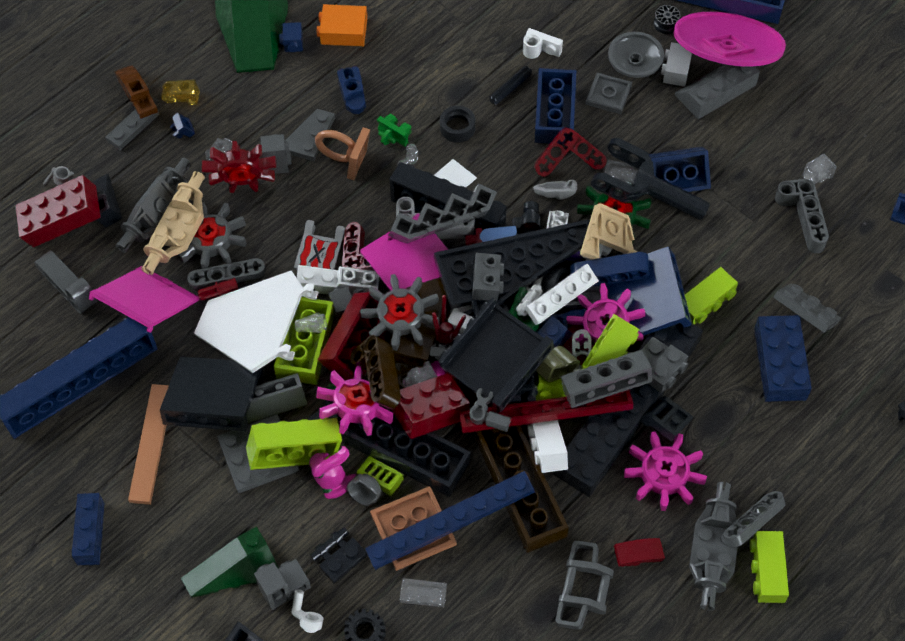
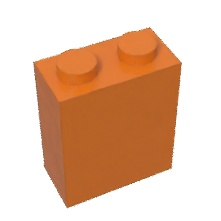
[317,4,368,46]

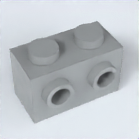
[661,42,692,87]

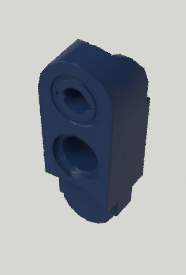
[337,66,366,114]

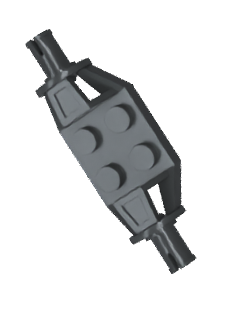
[116,158,192,253]
[689,482,738,611]

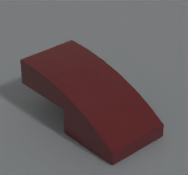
[614,538,665,566]

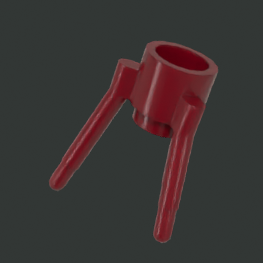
[432,295,466,344]

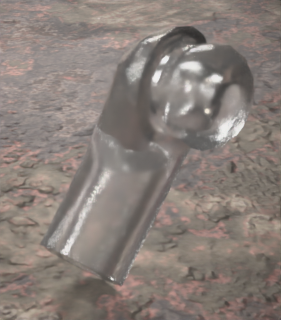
[397,144,419,165]

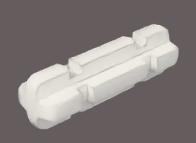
[516,284,543,316]

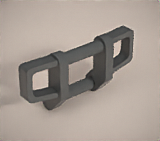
[556,541,614,630]

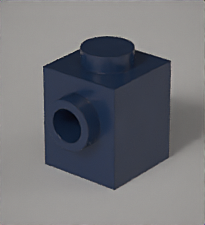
[279,22,303,52]

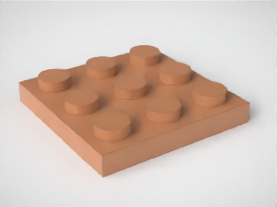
[370,486,457,571]

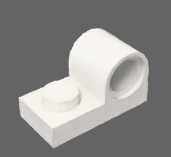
[523,28,563,59]

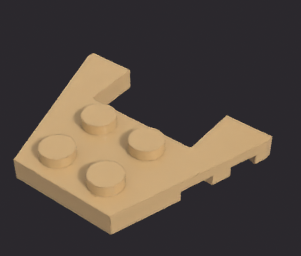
[580,203,637,260]

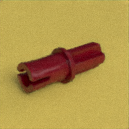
[198,278,239,300]

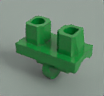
[377,113,412,147]

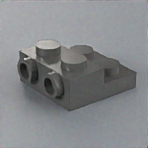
[642,337,689,393]

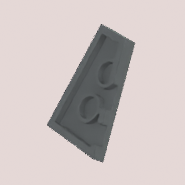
[285,109,335,162]

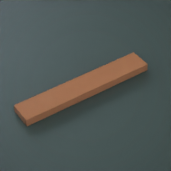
[128,384,169,505]

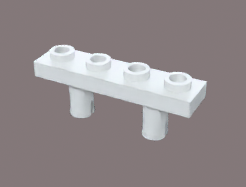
[525,264,599,325]

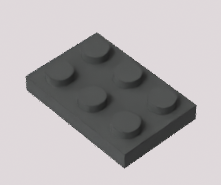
[773,284,841,333]

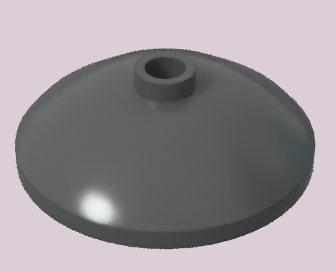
[608,32,664,78]

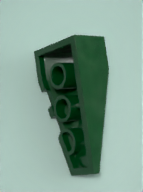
[181,527,279,598]

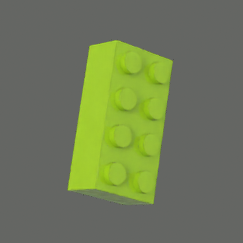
[274,297,335,385]
[246,417,342,470]

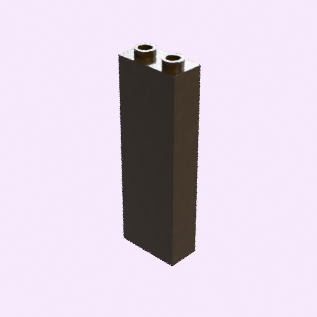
[389,277,448,370]

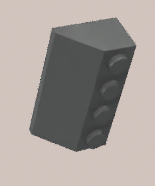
[675,64,760,119]

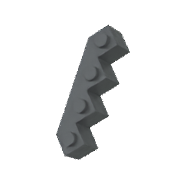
[388,184,497,244]

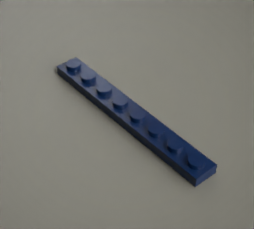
[365,471,535,570]

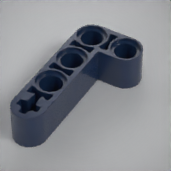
[570,252,650,286]

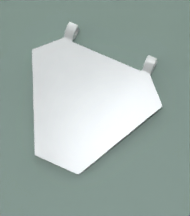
[194,271,319,373]

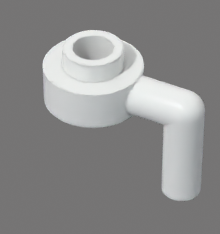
[292,589,323,633]

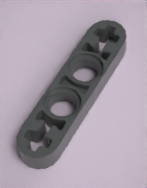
[187,258,266,290]
[723,491,786,547]

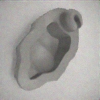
[533,180,577,200]

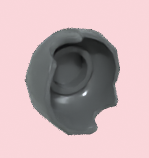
[347,474,382,506]

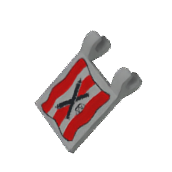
[294,220,345,270]

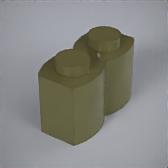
[536,346,581,382]

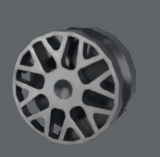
[654,5,681,34]

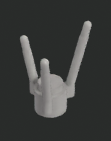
[43,166,74,186]

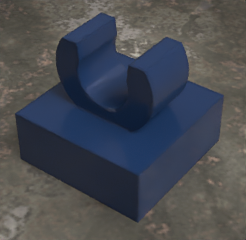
[170,113,195,139]

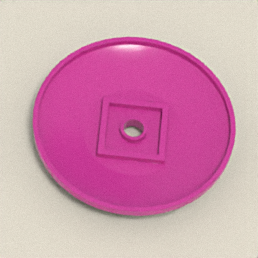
[674,12,786,66]

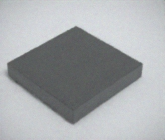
[585,73,632,114]

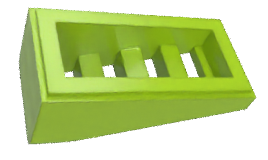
[356,456,404,496]

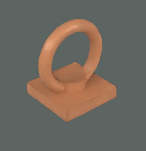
[315,127,370,180]

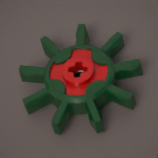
[577,183,651,243]

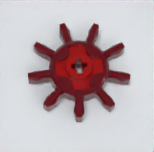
[202,141,276,193]

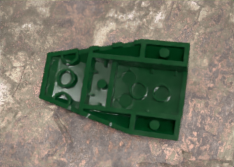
[215,0,288,73]

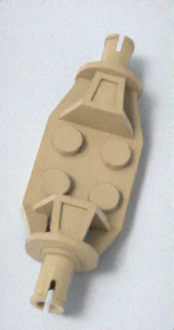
[141,171,205,275]

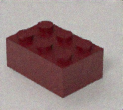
[391,373,470,439]

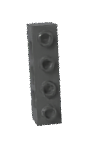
[561,350,652,408]

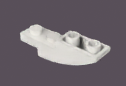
[296,265,379,294]

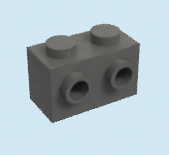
[260,134,292,174]
[472,253,504,301]

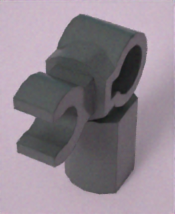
[469,388,511,432]

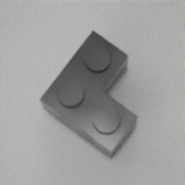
[254,559,311,610]

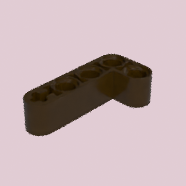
[350,335,400,409]

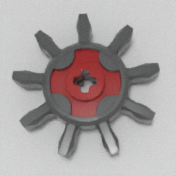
[179,202,247,269]
[361,274,440,351]

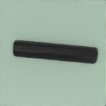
[489,66,532,105]

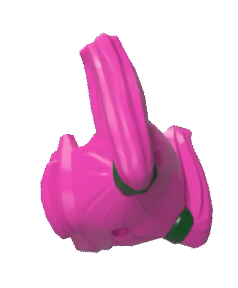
[309,446,357,499]

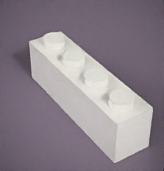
[525,420,568,473]

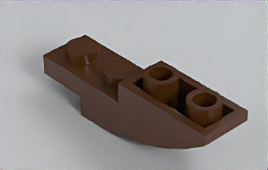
[114,65,158,119]

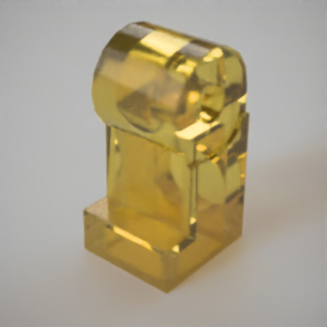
[161,80,200,105]

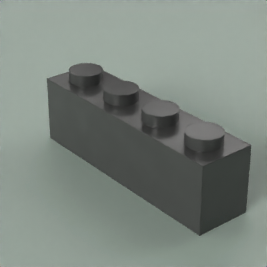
[247,373,307,423]

